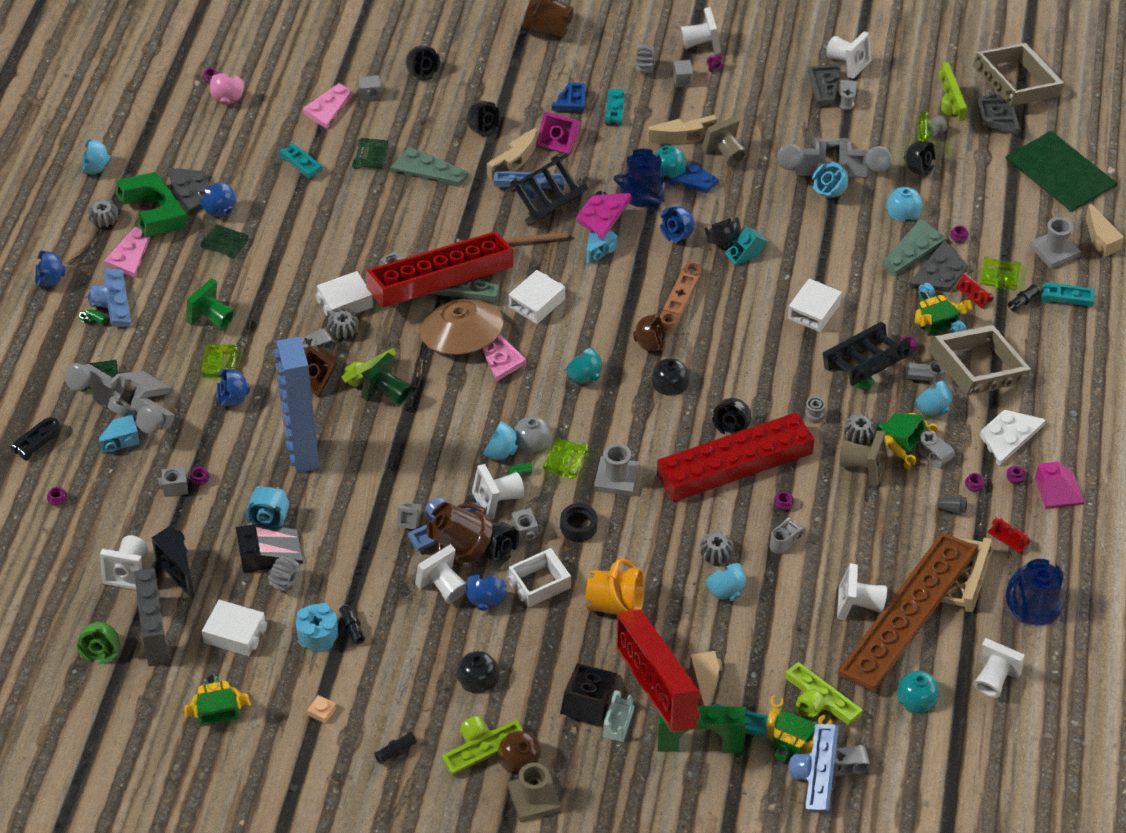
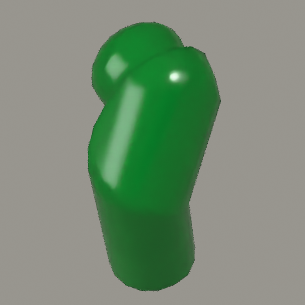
[79,310,108,325]
[848,372,874,390]
[507,463,532,477]

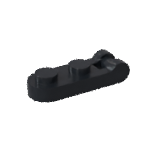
[11,417,60,461]

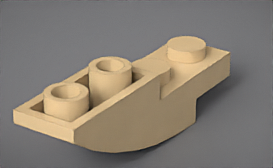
[647,115,717,144]
[487,128,537,180]

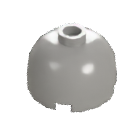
[514,416,551,454]

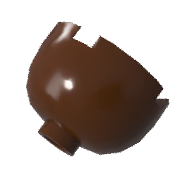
[633,314,666,352]
[497,730,541,775]

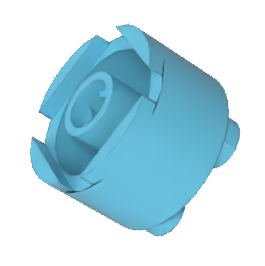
[245,486,289,527]
[296,603,339,652]

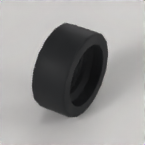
[560,503,598,542]

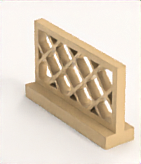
[941,537,992,613]

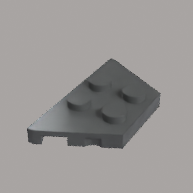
[977,92,1020,134]
[167,168,210,217]
[909,241,967,292]

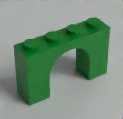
[116,172,188,237]
[657,706,746,753]

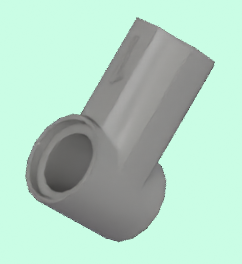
[907,361,946,386]

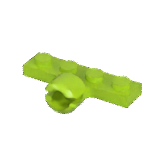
[938,62,967,121]
[341,348,396,386]
[784,662,863,726]
[441,716,523,776]

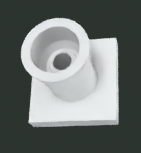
[681,7,721,55]
[826,32,871,79]
[472,464,524,520]
[100,535,148,590]
[415,544,467,603]
[837,563,887,621]
[973,638,1024,698]

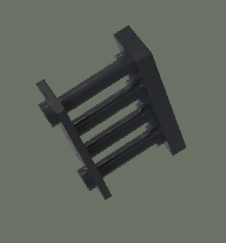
[506,153,589,226]
[823,322,911,386]

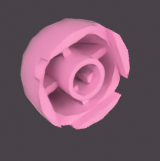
[210,73,244,105]

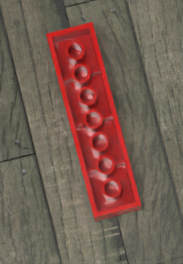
[366,231,514,307]
[657,412,815,502]
[616,609,701,732]

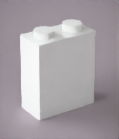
[508,270,565,324]
[315,271,373,316]
[787,278,842,332]
[202,600,267,656]

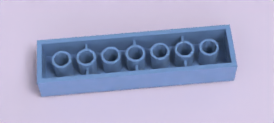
[274,336,320,473]

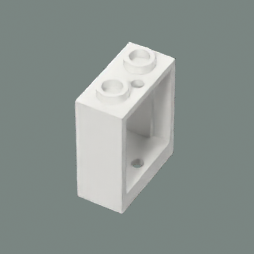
[507,548,571,607]

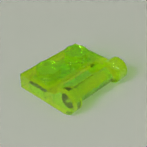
[916,111,930,141]
[980,256,1021,290]
[201,344,239,378]
[543,438,590,479]

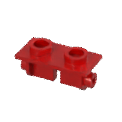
[956,273,994,309]
[987,517,1032,553]

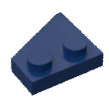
[552,83,586,111]
[670,162,719,193]

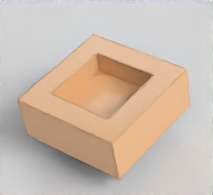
[307,695,336,724]

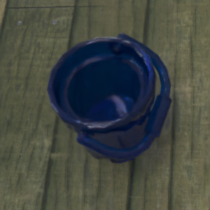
[613,148,666,207]
[1006,559,1064,625]

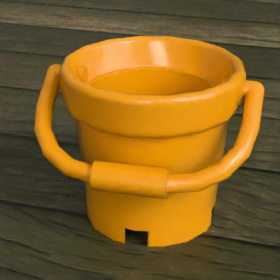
[586,558,644,615]

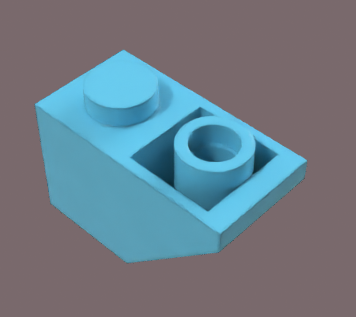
[586,229,618,264]
[99,415,140,454]

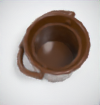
[523,0,574,38]
[426,502,493,566]

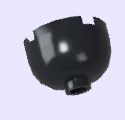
[406,45,440,80]
[467,101,501,136]
[904,140,936,175]
[704,217,741,248]
[652,358,689,396]
[712,398,752,435]
[483,522,519,564]
[457,651,499,694]

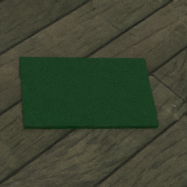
[1005,131,1117,212]

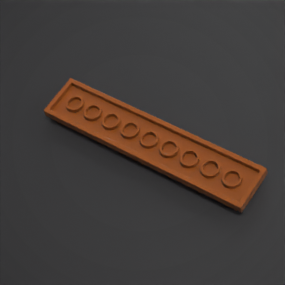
[838,532,978,692]

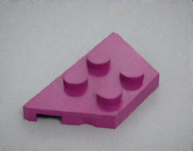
[577,193,631,240]

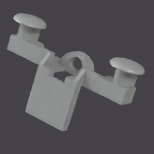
[777,137,892,178]
[65,363,175,434]

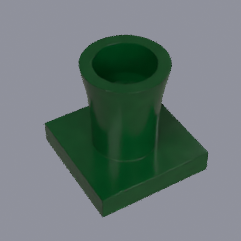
[361,352,413,407]

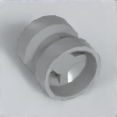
[923,115,947,138]
[805,397,826,423]

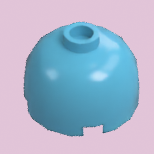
[81,139,110,175]
[812,162,848,198]
[886,187,922,222]
[914,380,953,417]
[483,421,518,461]
[705,563,746,601]

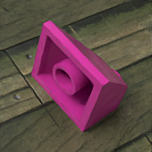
[536,111,582,154]
[1035,462,1084,509]

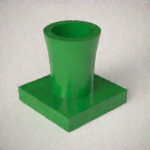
[186,278,236,331]

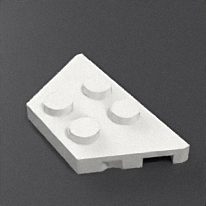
[980,410,1046,466]

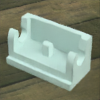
[603,690,635,742]

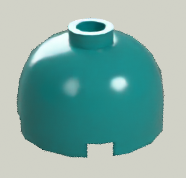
[652,145,687,179]
[565,347,602,384]
[897,671,939,714]

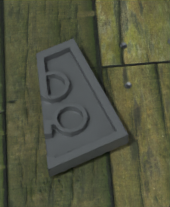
[808,64,841,106]

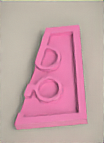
[303,83,352,129]
[104,227,151,278]
[482,335,526,382]

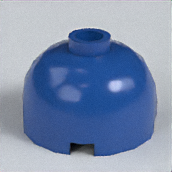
[200,182,236,217]
[660,206,695,242]
[35,250,66,288]
[217,369,250,407]
[466,575,507,611]

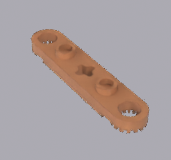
[660,261,702,330]

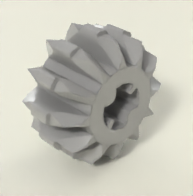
[636,45,655,74]
[88,199,118,229]
[327,309,359,340]
[844,413,877,445]
[700,531,734,565]
[269,556,299,592]

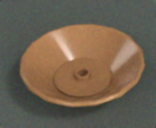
[420,299,504,355]

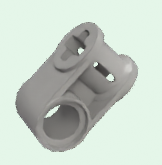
[839,80,858,111]
[301,329,336,352]
[918,431,955,468]
[769,517,806,554]
[833,745,871,776]

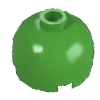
[77,622,120,664]

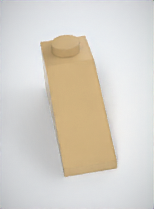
[1086,204,1124,257]
[690,651,722,706]

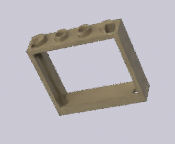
[973,43,1064,106]
[929,325,1031,396]

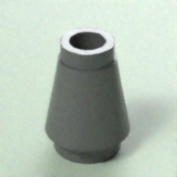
[938,495,967,515]

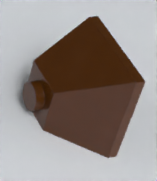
[305,345,337,397]

